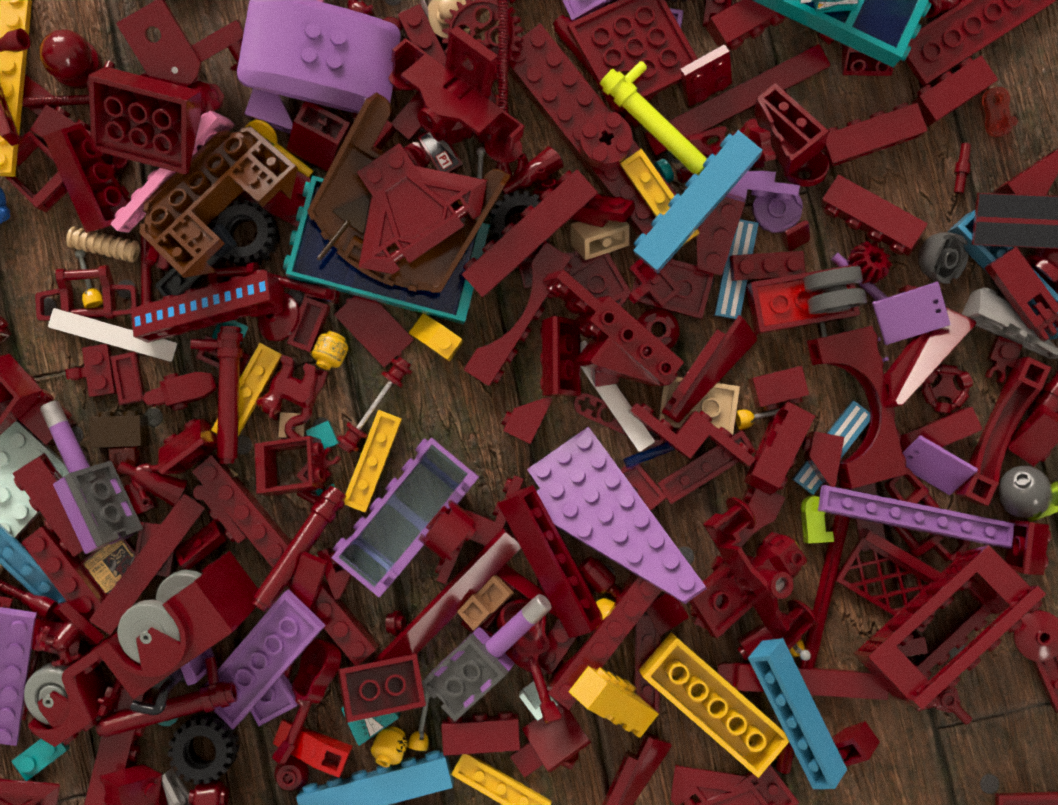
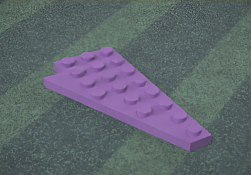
[527,427,707,604]

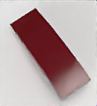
[900,407,983,452]

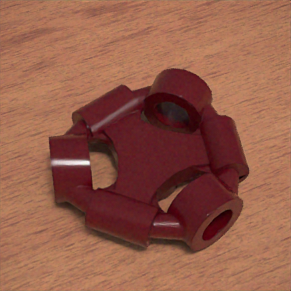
[921,364,973,414]

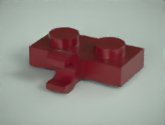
[628,259,681,307]
[65,344,117,397]

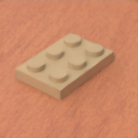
[658,377,740,435]

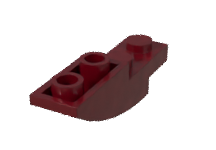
[533,179,635,228]

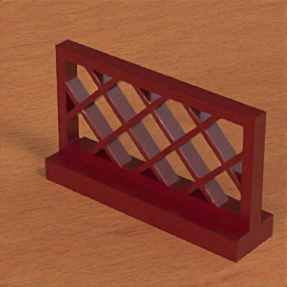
[836,528,946,633]

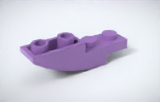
[729,171,800,200]

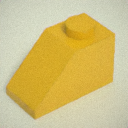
[409,314,464,362]

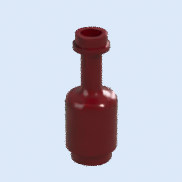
[578,556,621,600]

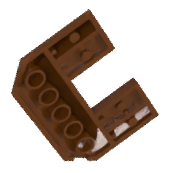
[139,127,298,278]

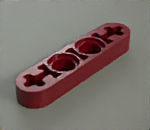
[574,393,664,447]

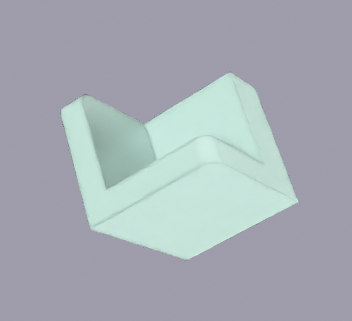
[519,680,558,721]

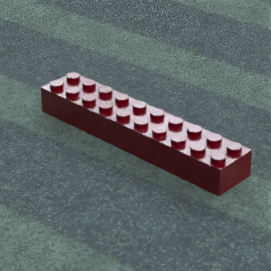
[507,23,676,236]

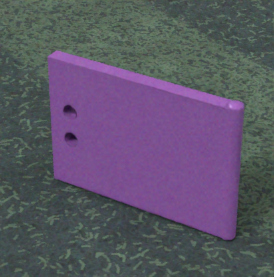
[872,282,951,345]
[902,435,978,495]

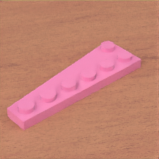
[111,111,235,233]

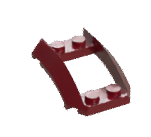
[461,564,579,674]

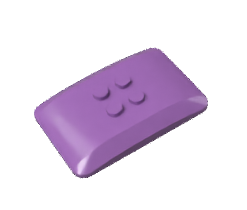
[237,0,400,114]

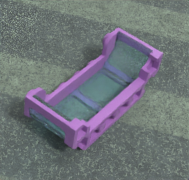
[331,438,480,597]

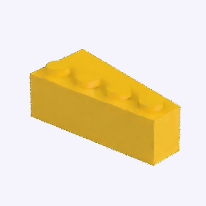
[568,666,659,738]

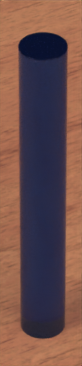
[623,442,675,468]

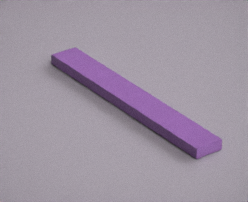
[818,485,1014,549]

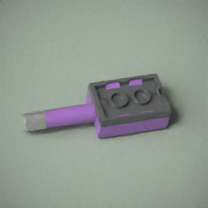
[40,401,143,554]
[422,594,551,721]

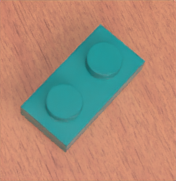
[11,739,70,781]

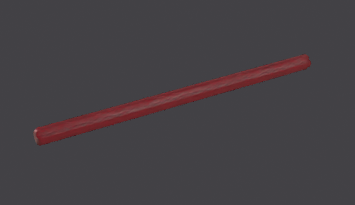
[776,515,850,774]

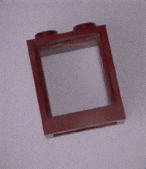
[4,131,68,213]
[254,436,325,496]

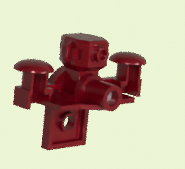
[116,0,244,115]
[388,26,525,163]
[689,497,818,650]

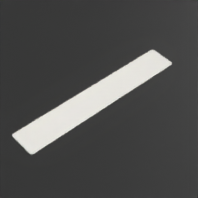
[48,308,177,362]
[580,341,655,451]

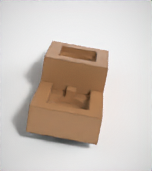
[457,575,514,631]

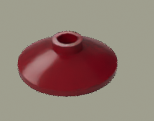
[258,293,300,342]
[1013,610,1058,662]

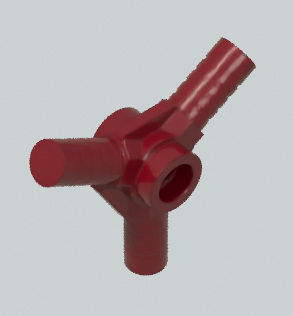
[915,686,972,725]

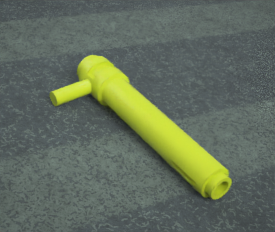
[599,61,707,175]

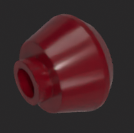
[274,756,309,792]

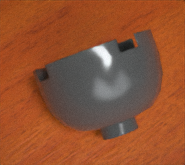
[918,232,969,284]
[998,466,1053,518]

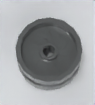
[803,266,867,314]

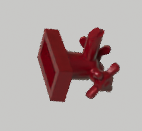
[34,602,105,667]

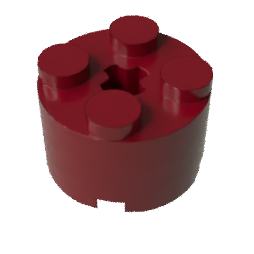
[579,112,633,171]
[418,500,477,561]

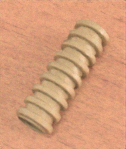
[66,226,140,263]

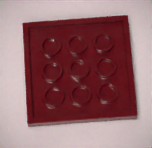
[567,0,698,113]

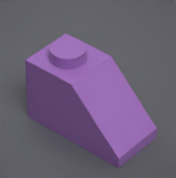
[245,89,293,134]

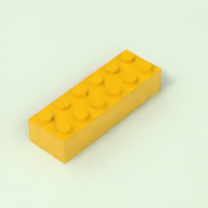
[638,632,789,778]

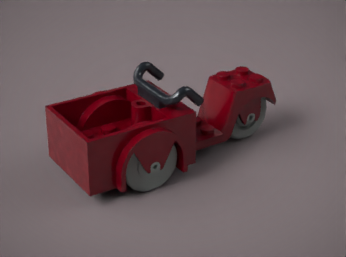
[24,551,258,747]

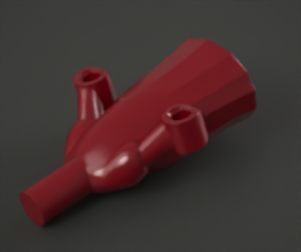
[502,146,564,195]
[117,461,187,508]

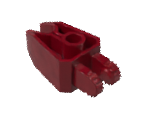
[143,372,217,411]

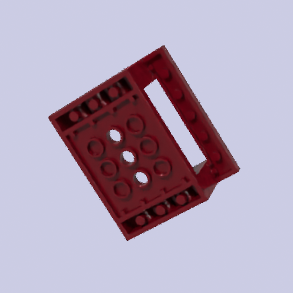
[853,545,1046,710]

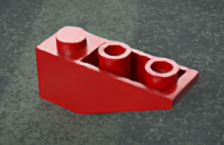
[273,719,353,778]

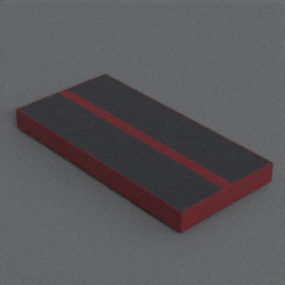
[971,193,1058,249]

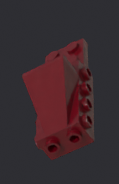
[542,269,684,386]

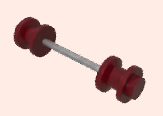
[337,357,413,453]

